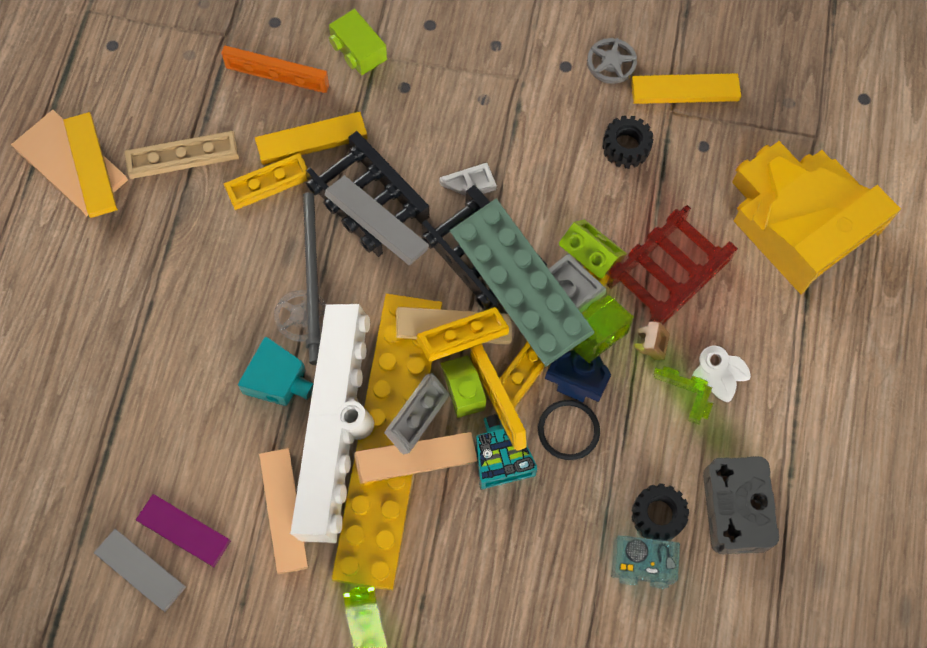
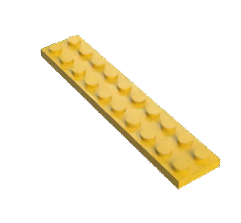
[332,294,442,591]

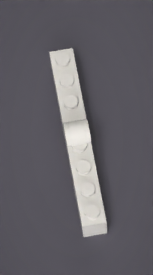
[290,304,374,543]

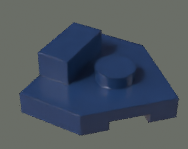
[545,342,611,402]

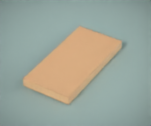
[11,110,128,216]

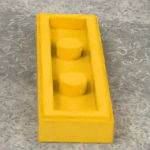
[223,153,308,210]
[417,307,509,362]

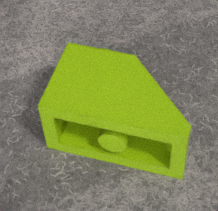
[440,355,486,418]

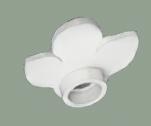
[692,346,751,402]

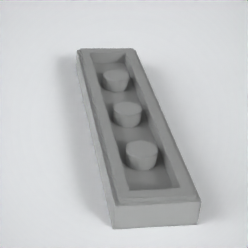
[324,175,429,266]

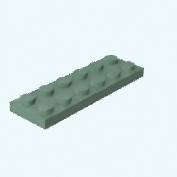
[449,198,594,367]

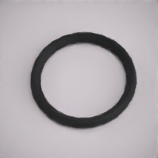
[538,400,600,460]

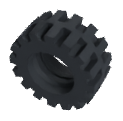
[602,115,654,169]
[631,484,689,542]

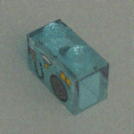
[611,535,680,589]

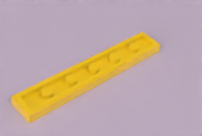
[499,266,610,408]

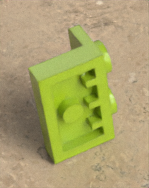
[559,219,627,278]

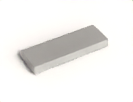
[384,373,450,455]
[94,529,186,612]

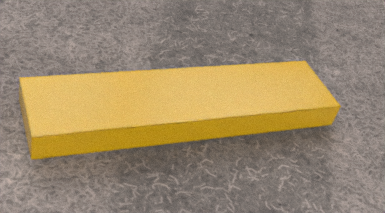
[631,73,741,104]
[63,112,118,218]
[255,112,368,165]
[470,344,527,451]

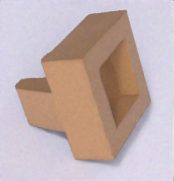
[634,322,670,360]

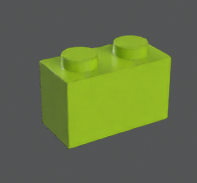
[329,9,387,76]

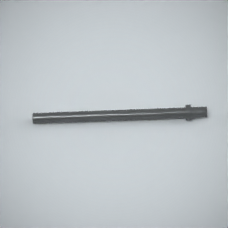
[303,192,321,365]

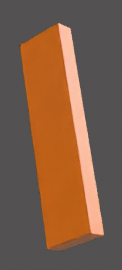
[221,45,329,93]

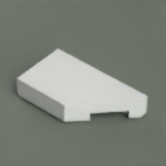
[439,163,497,196]

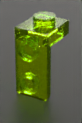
[653,366,714,425]
[344,586,387,648]

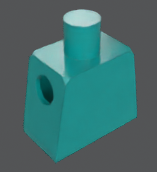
[237,337,314,406]

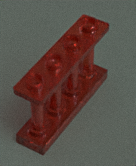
[607,205,738,325]

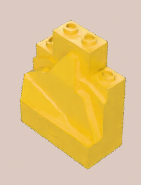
[732,141,901,295]

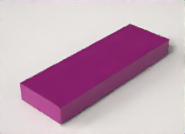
[135,494,231,568]

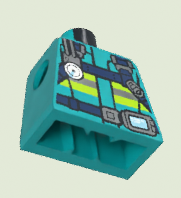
[476,414,538,490]

